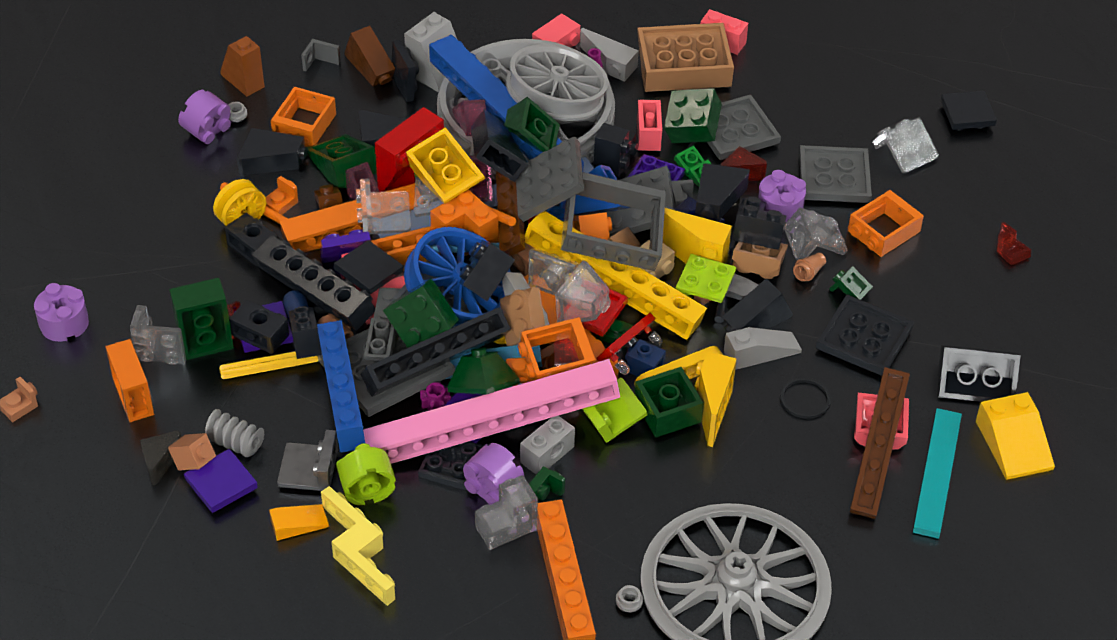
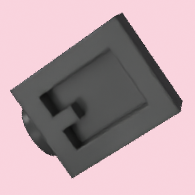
[671,179,694,213]

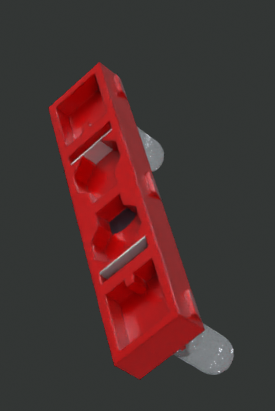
[596,312,663,375]

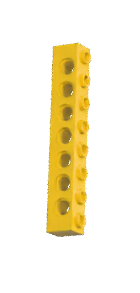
[525,211,707,340]

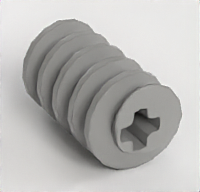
[205,409,264,457]

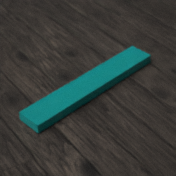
[913,408,962,539]

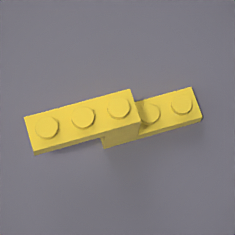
[321,486,395,606]

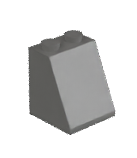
[404,12,457,92]

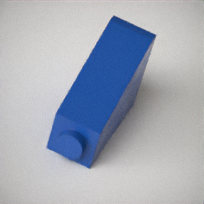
[559,165,630,216]

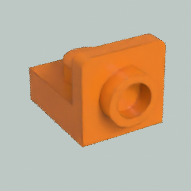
[266,176,298,215]

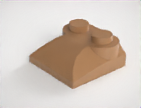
[732,242,788,279]
[500,287,545,346]

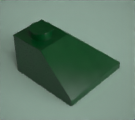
[504,97,560,153]
[447,348,520,394]

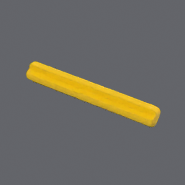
[219,351,318,379]

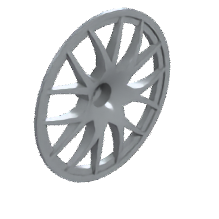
[640,503,832,640]

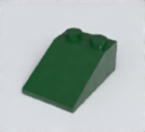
[308,134,377,188]

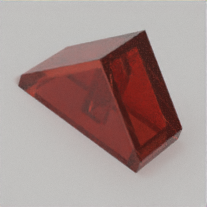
[721,146,767,181]

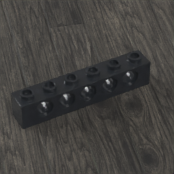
[252,235,375,331]

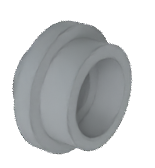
[228,102,247,122]
[616,585,643,612]

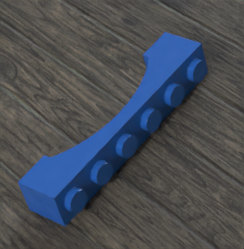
[317,320,365,453]

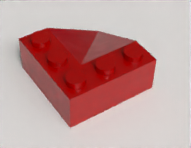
[375,107,444,193]

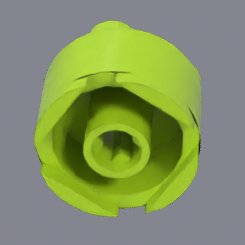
[336,443,396,505]

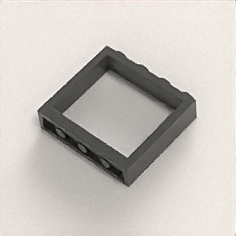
[561,172,666,271]

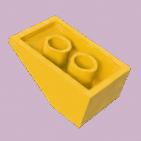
[406,127,485,204]
[663,208,732,264]
[694,351,737,447]
[976,392,1055,480]

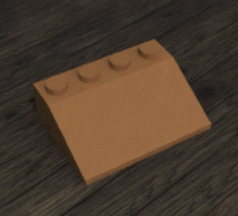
[637,23,734,92]

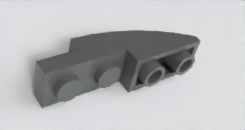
[364,287,401,361]

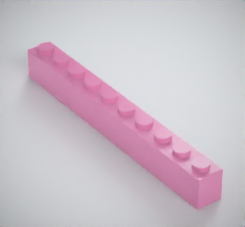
[363,359,620,464]

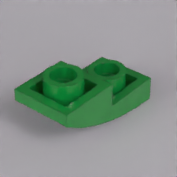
[674,146,711,187]

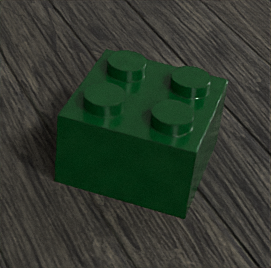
[664,89,722,143]
[383,278,459,348]
[634,367,704,438]

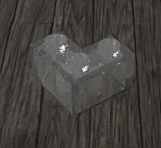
[475,475,538,550]

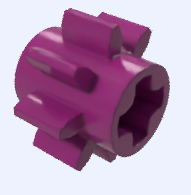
[420,382,451,411]

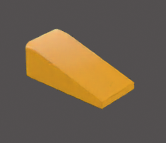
[269,504,329,541]

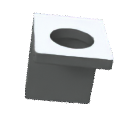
[301,39,341,72]

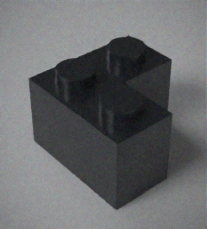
[593,123,638,178]
[732,197,787,250]
[459,240,515,301]

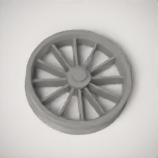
[506,44,609,121]

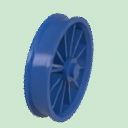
[404,227,511,328]

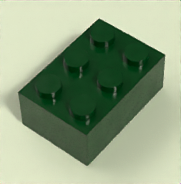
[169,278,234,360]

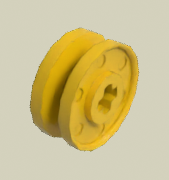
[213,179,266,226]

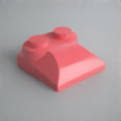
[854,393,909,450]

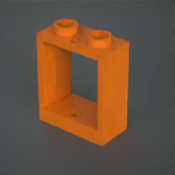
[271,87,336,147]
[848,190,924,257]
[518,317,596,381]
[105,339,154,422]

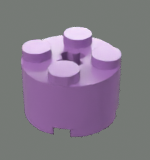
[179,90,231,144]
[758,170,806,224]
[34,283,89,342]
[463,443,524,507]

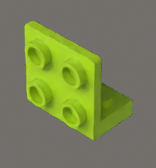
[676,254,736,303]
[582,378,648,443]

